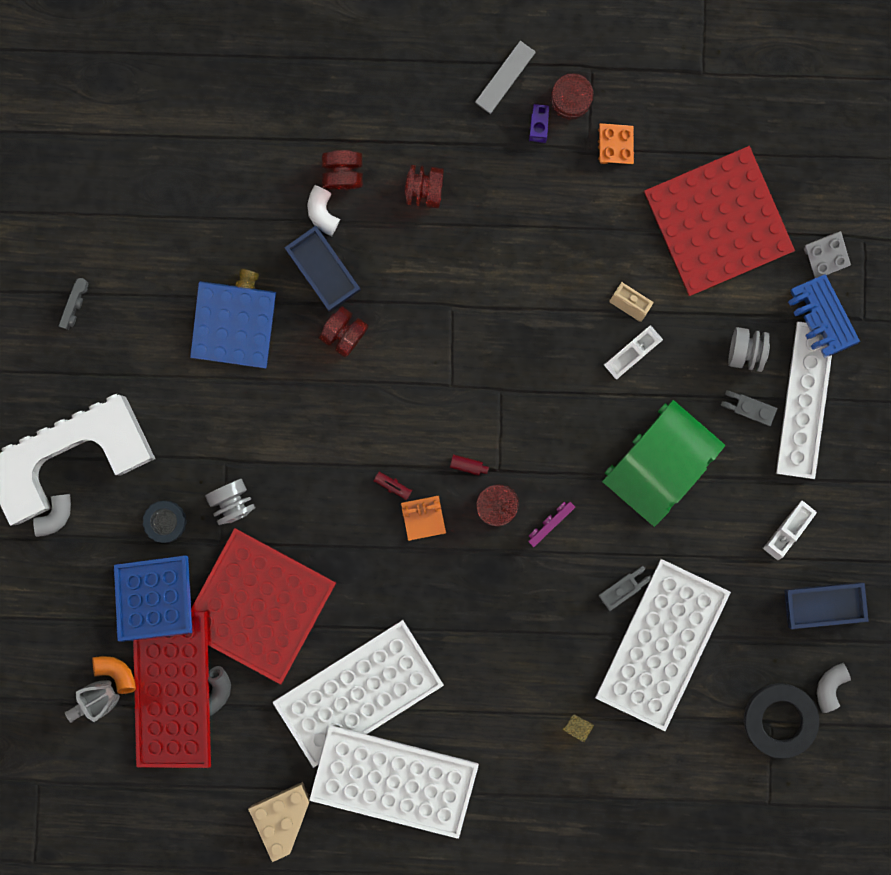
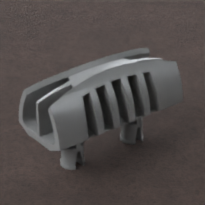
[65,680,120,723]

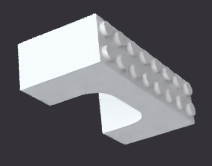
[0,394,155,526]

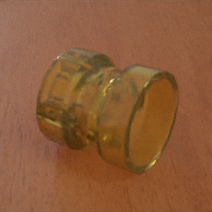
[236,269,259,289]

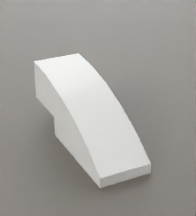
[604,325,663,380]
[763,501,817,560]

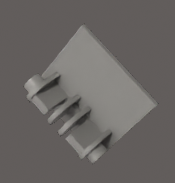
[804,231,851,278]

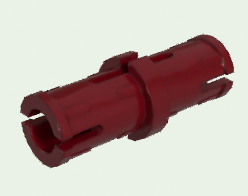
[374,471,412,501]

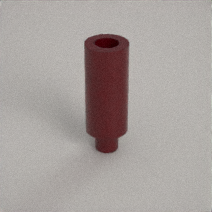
[450,454,489,475]

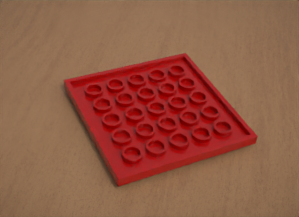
[644,146,795,296]
[191,528,336,684]

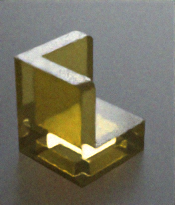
[563,714,594,742]

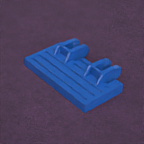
[788,274,860,358]

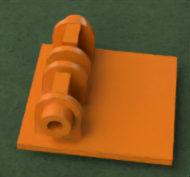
[598,123,634,164]
[401,496,446,541]

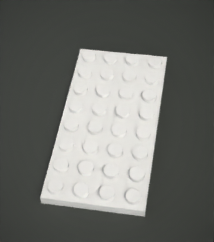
[595,559,731,731]
[273,620,444,768]
[309,725,479,839]

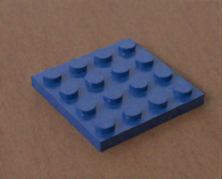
[190,281,276,368]
[114,556,192,642]

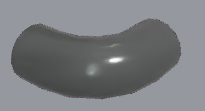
[208,666,231,716]

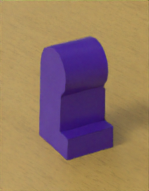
[529,104,549,143]

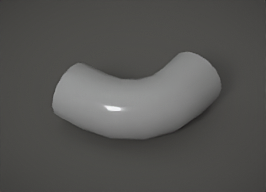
[33,494,71,537]
[817,663,851,713]

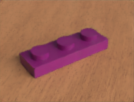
[528,502,575,547]

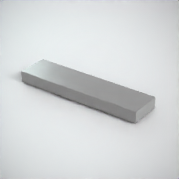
[475,41,536,114]

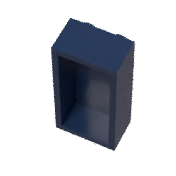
[284,226,361,312]
[784,582,869,629]

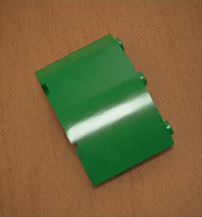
[602,400,725,527]

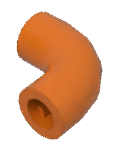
[92,656,136,694]

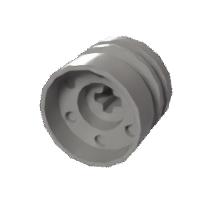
[728,327,770,372]
[205,479,255,525]

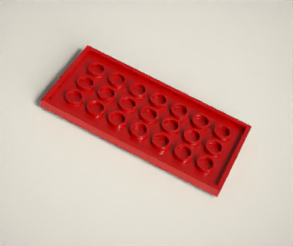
[133,612,211,768]

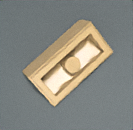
[609,282,654,322]

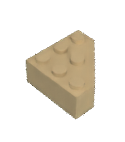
[248,782,310,862]

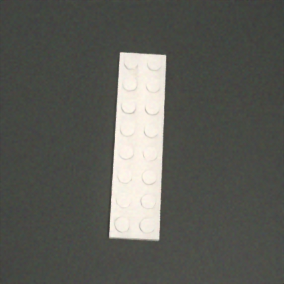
[776,322,832,479]

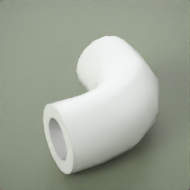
[307,185,340,237]

